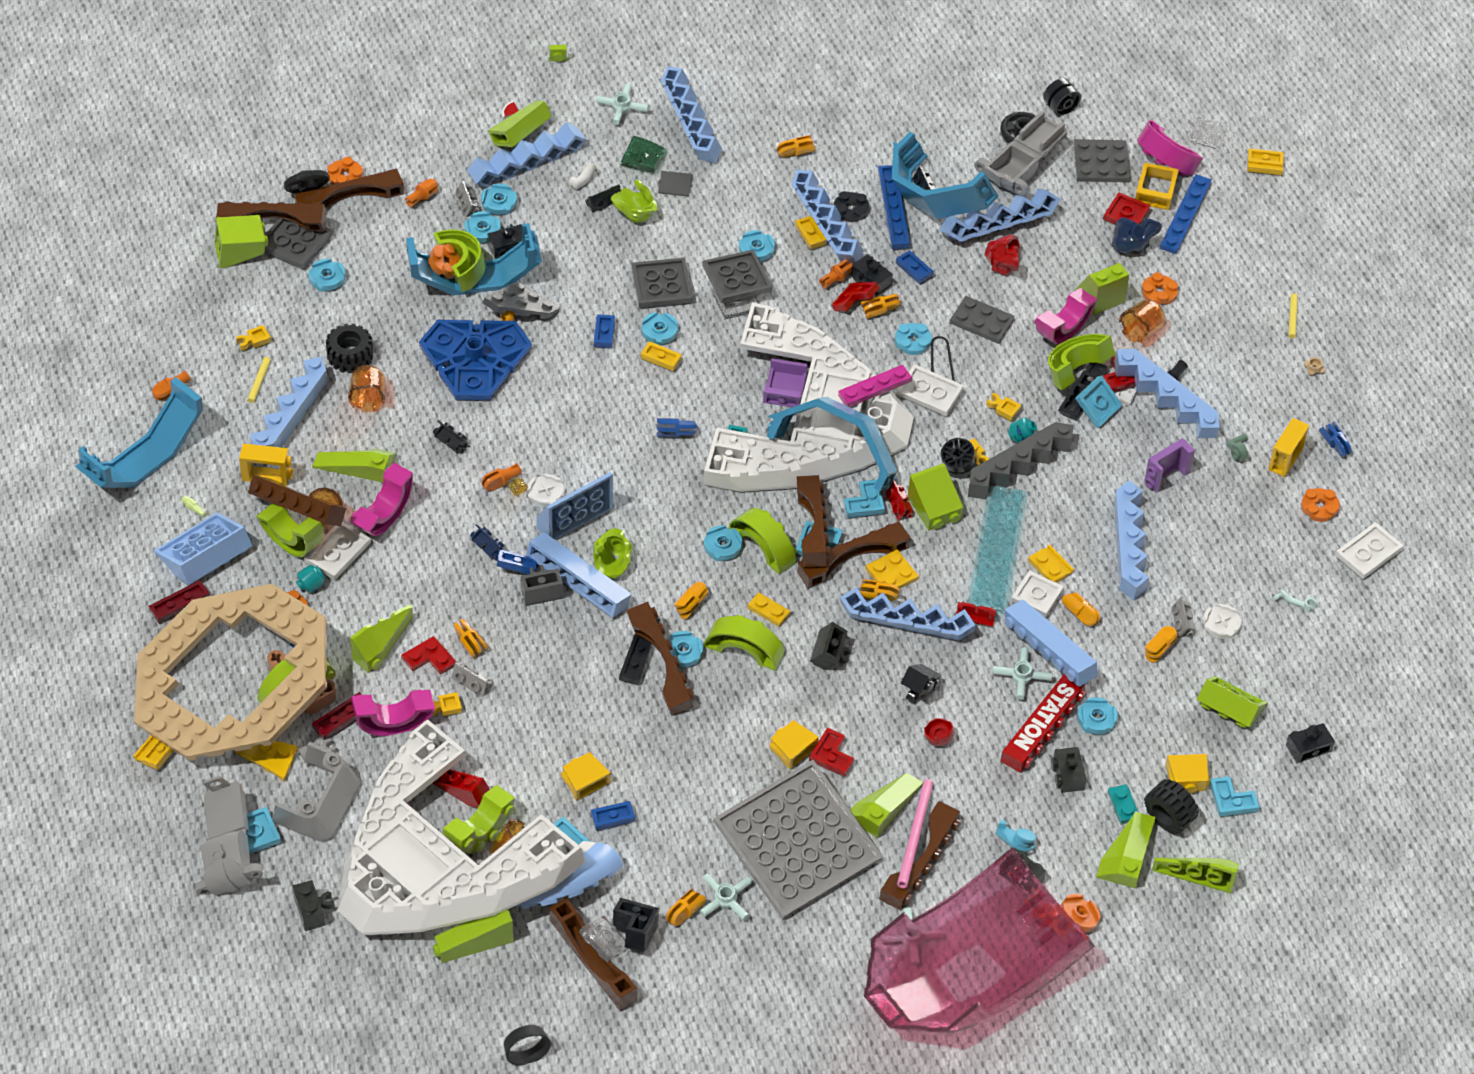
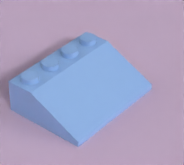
[536,472,613,540]
[154,512,252,585]

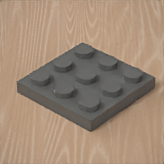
[1074,139,1130,183]
[264,219,333,269]
[702,249,772,304]
[631,257,693,308]

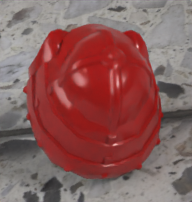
[984,234,1020,275]

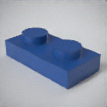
[896,250,934,284]
[594,314,615,348]
[496,549,536,574]
[591,801,635,831]

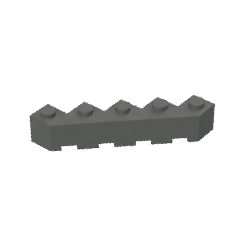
[968,422,1074,500]

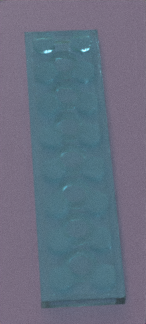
[968,485,1026,615]

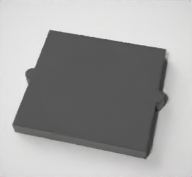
[658,171,692,197]

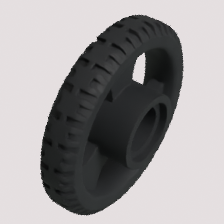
[1000,112,1036,143]
[283,170,330,193]

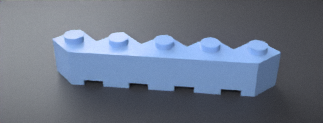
[661,66,722,163]
[467,122,587,188]
[792,169,864,264]
[939,188,1060,242]
[1114,349,1220,438]
[250,357,327,447]
[1114,480,1149,601]
[840,587,976,641]

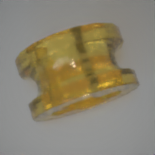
[508,477,528,496]

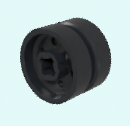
[1043,78,1081,116]
[941,438,977,479]

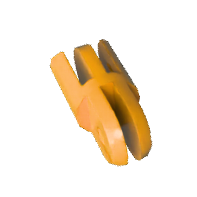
[777,135,816,157]
[860,294,901,319]
[859,579,900,601]
[674,582,708,620]
[1061,592,1100,626]
[453,619,488,658]
[1145,626,1177,663]
[666,889,707,926]

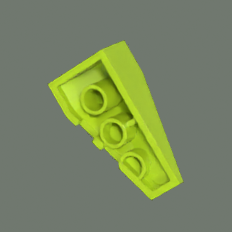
[350,604,413,673]
[850,773,923,838]
[1096,812,1155,889]
[1152,857,1239,894]

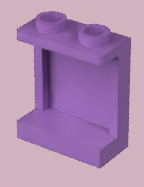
[763,359,808,407]
[1144,438,1195,493]

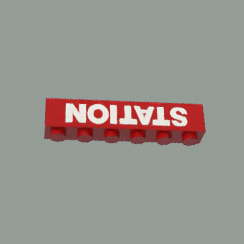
[1000,674,1086,773]

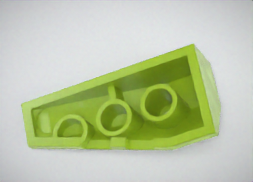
[312,449,396,482]

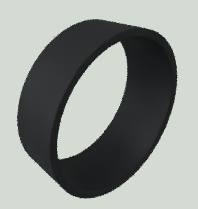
[504,1025,551,1066]

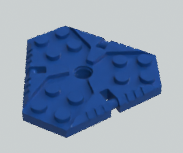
[419,319,532,400]

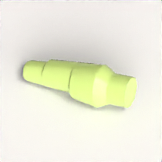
[181,495,206,517]

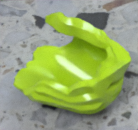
[611,180,657,223]
[593,528,632,579]

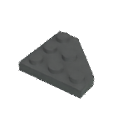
[483,281,560,319]

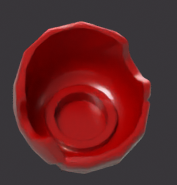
[924,718,954,747]

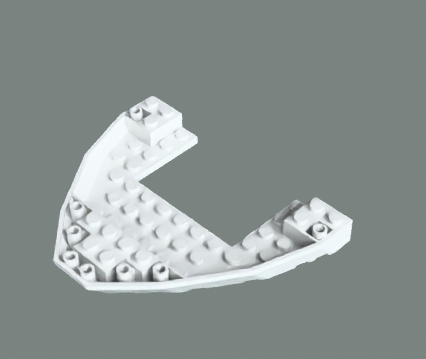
[704,303,914,492]
[337,720,586,935]

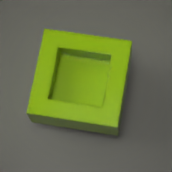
[549,44,567,62]

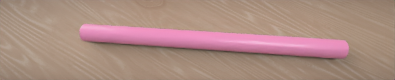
[897,779,933,888]

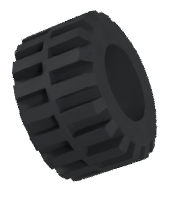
[326,323,373,373]
[1144,779,1199,834]

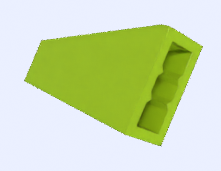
[487,101,552,147]
[432,909,513,963]

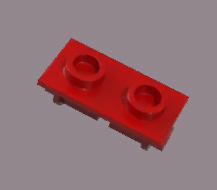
[886,480,914,521]
[956,601,997,627]

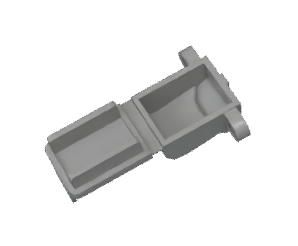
[974,111,1067,196]
[195,776,263,896]

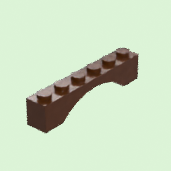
[294,168,404,209]
[215,201,327,232]
[248,475,347,527]
[796,475,830,568]
[797,521,910,589]
[626,602,695,716]
[879,801,961,911]
[549,898,637,1011]

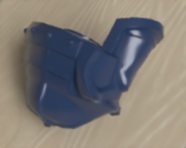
[1112,217,1162,254]

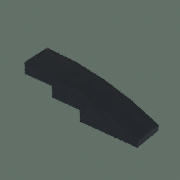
[1058,363,1108,419]

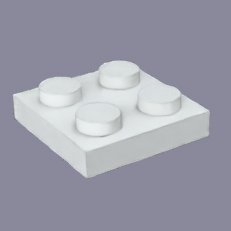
[1011,570,1064,618]

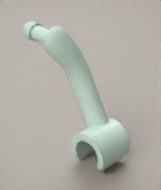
[1273,590,1316,612]

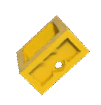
[1135,162,1179,211]
[1268,418,1310,478]
[239,444,293,486]

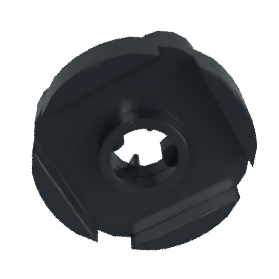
[834,191,869,222]

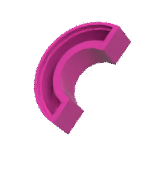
[1137,120,1204,176]
[1034,288,1097,345]
[350,463,413,536]
[351,690,435,736]

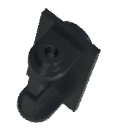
[912,166,936,190]
[585,184,621,213]
[433,420,471,454]

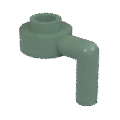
[1226,433,1248,462]

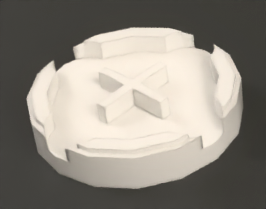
[527,474,565,507]
[1203,604,1242,639]

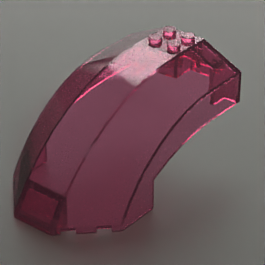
[864,847,1095,1033]

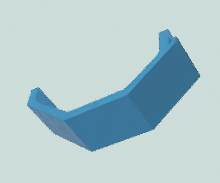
[892,132,999,219]
[406,223,542,296]
[75,377,203,488]
[767,397,897,491]

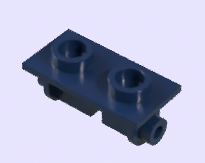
[470,524,505,560]

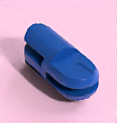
[656,418,697,437]
[1319,421,1352,457]

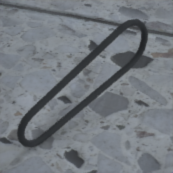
[931,336,955,381]

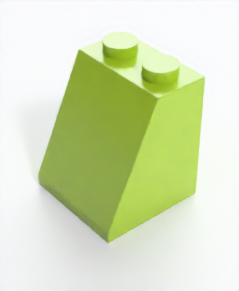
[214,215,268,268]
[1075,263,1129,315]
[907,463,963,531]

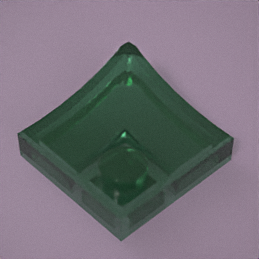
[621,136,668,173]

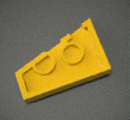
[234,741,298,782]

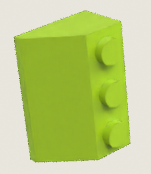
[1197,676,1268,728]

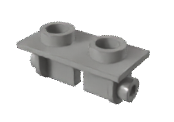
[455,180,481,217]
[1171,596,1196,638]
[451,662,493,697]

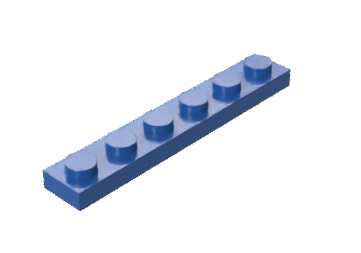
[878,165,910,249]
[1159,174,1212,254]

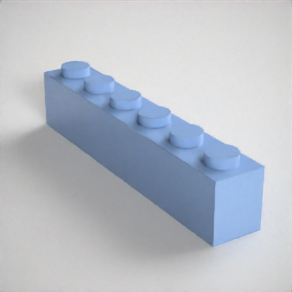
[526,532,631,618]
[1004,599,1098,687]

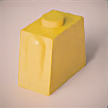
[769,720,819,770]
[561,752,611,801]
[1165,754,1210,794]

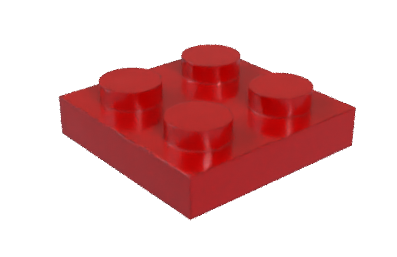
[1103,192,1151,225]

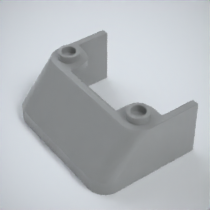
[273,742,360,842]

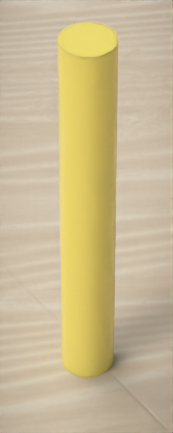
[1288,294,1298,338]
[247,357,271,403]

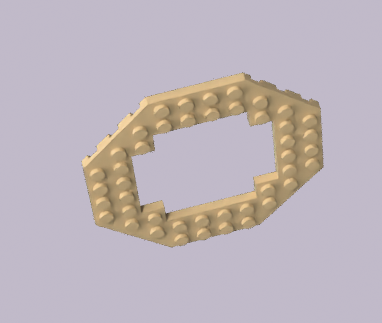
[134,584,327,761]

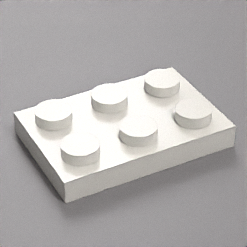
[897,364,963,416]
[304,522,371,580]
[1335,522,1403,579]

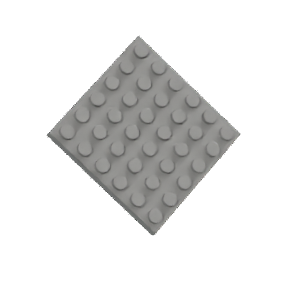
[713,760,883,919]

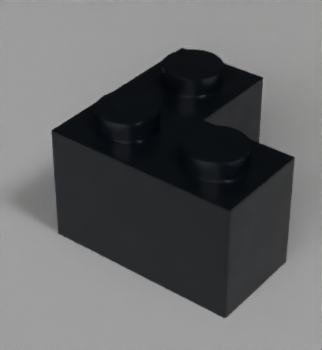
[612,897,659,953]

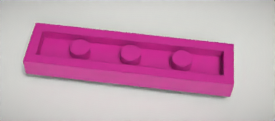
[838,364,912,407]

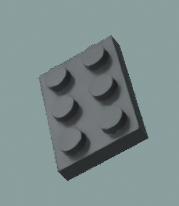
[949,296,1015,344]

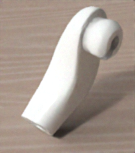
[569,162,597,190]

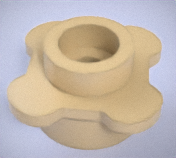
[1304,357,1325,375]

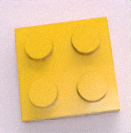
[865,549,919,589]

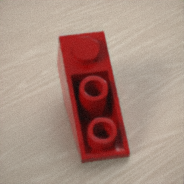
[432,769,490,808]

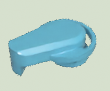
[995,820,1036,852]

